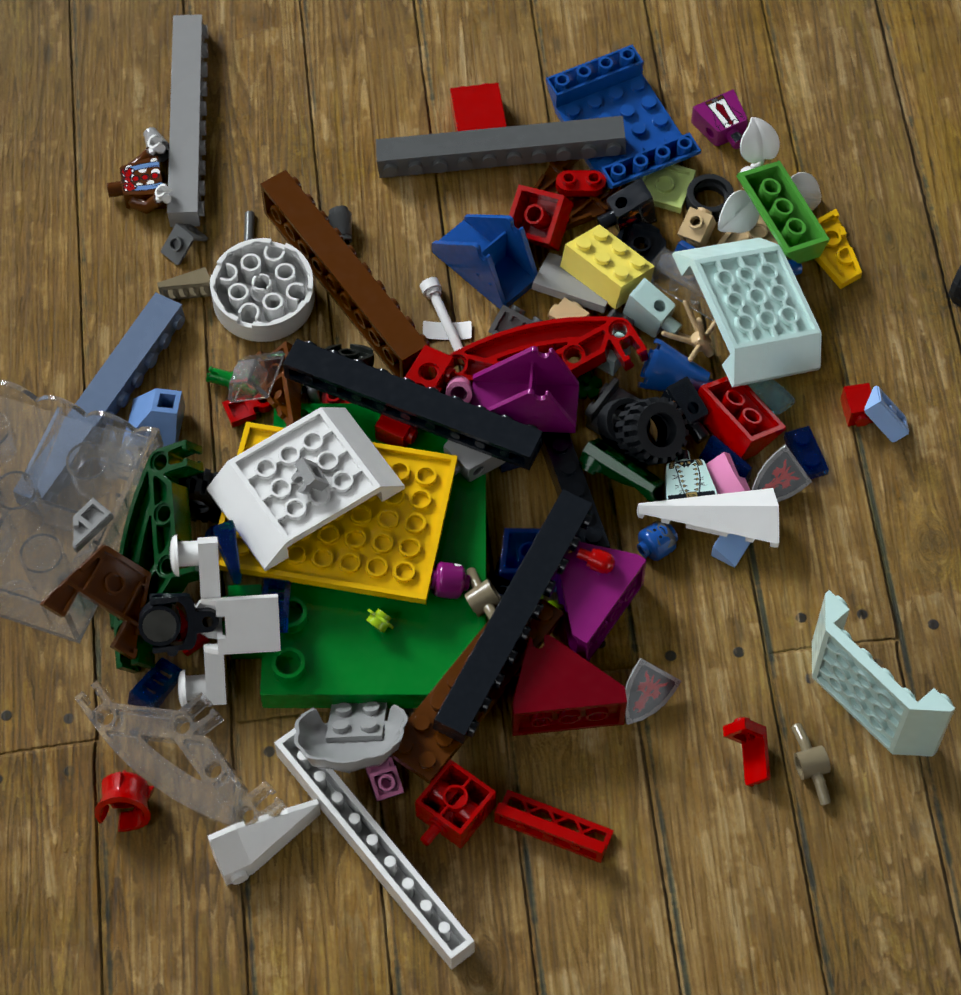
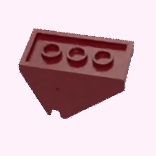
[511,635,627,736]

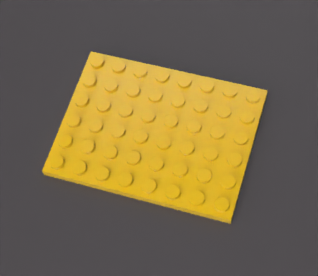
[215,422,458,605]

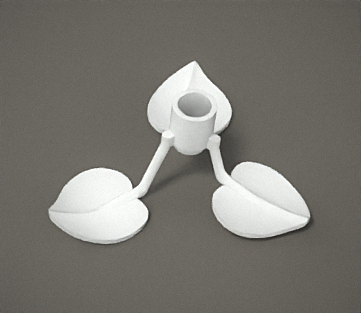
[718,117,822,233]

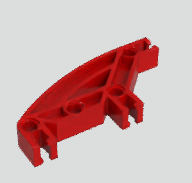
[425,316,648,394]

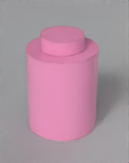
[445,376,472,403]

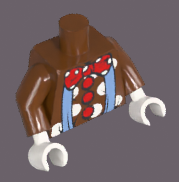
[107,135,172,214]

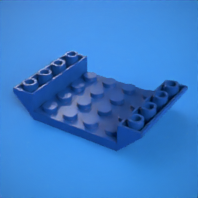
[545,44,701,189]

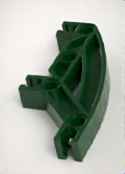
[113,439,204,673]

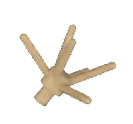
[661,300,717,362]

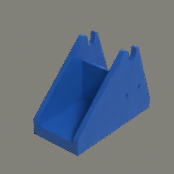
[431,214,538,309]

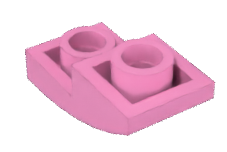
[706,452,750,494]
[365,757,404,801]

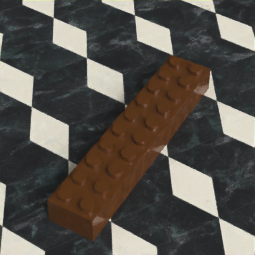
[260,170,430,378]

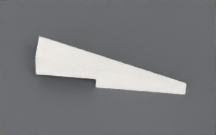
[636,488,779,548]

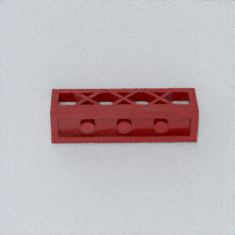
[494,789,614,863]

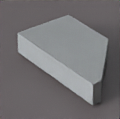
[73,498,114,553]

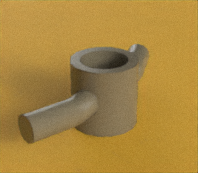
[464,567,502,620]
[791,723,831,805]

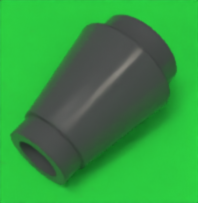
[328,206,352,244]

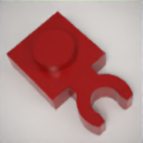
[222,391,272,428]

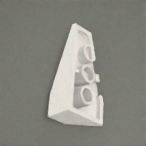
[207,799,321,886]

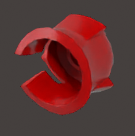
[94,770,154,832]

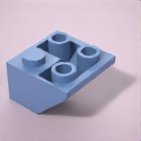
[123,388,186,450]

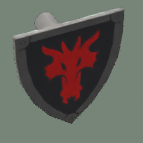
[752,444,812,502]
[625,658,681,725]

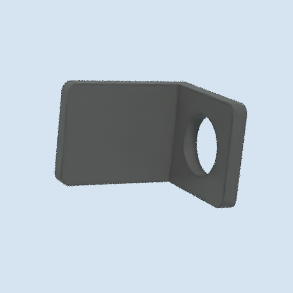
[161,223,208,265]

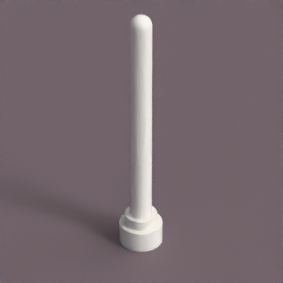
[419,277,464,370]

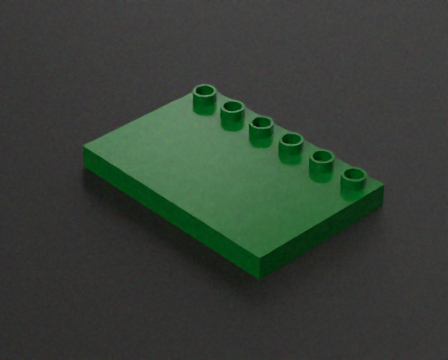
[260,403,486,708]

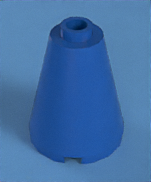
[637,338,713,392]

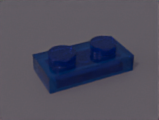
[784,426,829,479]

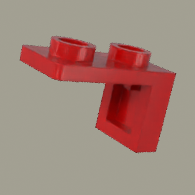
[723,717,771,787]

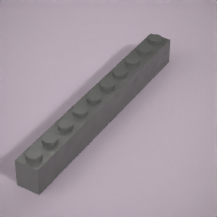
[376,116,626,178]

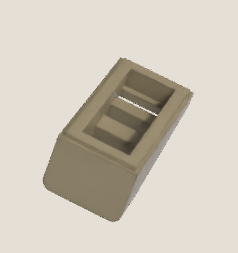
[157,267,211,300]

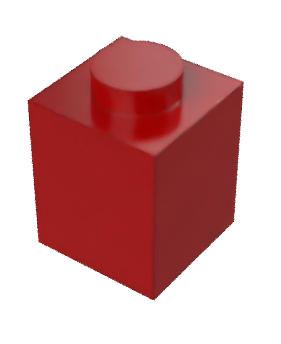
[840,383,873,427]

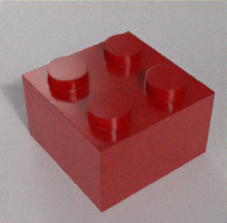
[509,184,574,251]

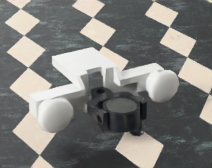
[138,535,281,711]

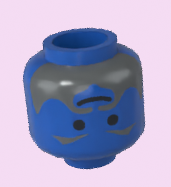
[637,521,678,561]

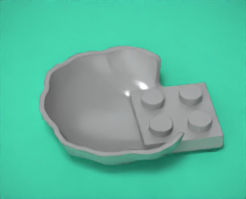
[294,701,408,773]

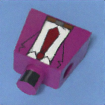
[691,90,748,149]

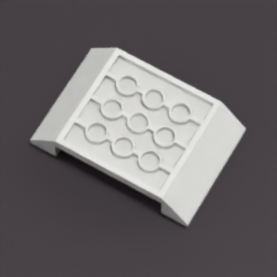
[207,407,405,572]

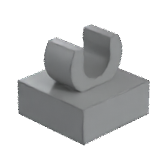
[291,458,330,494]

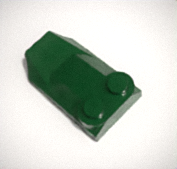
[580,438,665,502]

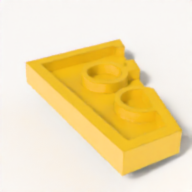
[815,209,862,289]

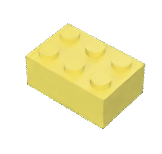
[560,224,655,309]

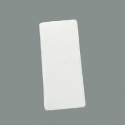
[423,321,472,340]

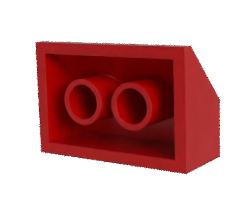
[698,376,786,462]

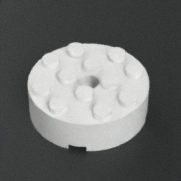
[210,238,315,342]

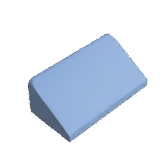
[864,385,909,442]
[711,534,751,568]

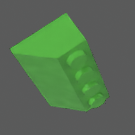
[736,161,830,264]

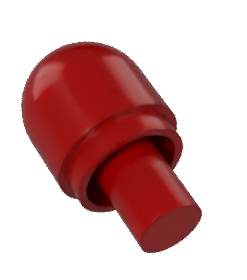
[576,547,615,574]

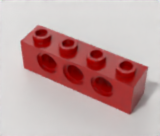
[375,345,456,447]

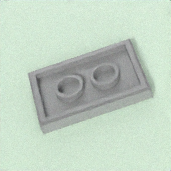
[532,252,608,313]

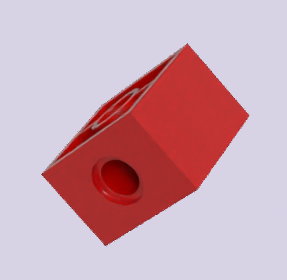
[415,759,496,849]

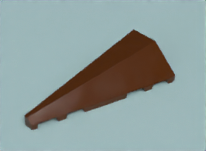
[243,341,301,427]

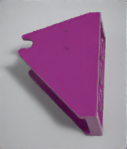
[471,346,579,433]
[554,542,646,662]

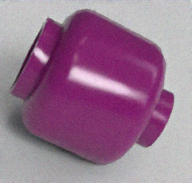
[430,562,470,599]

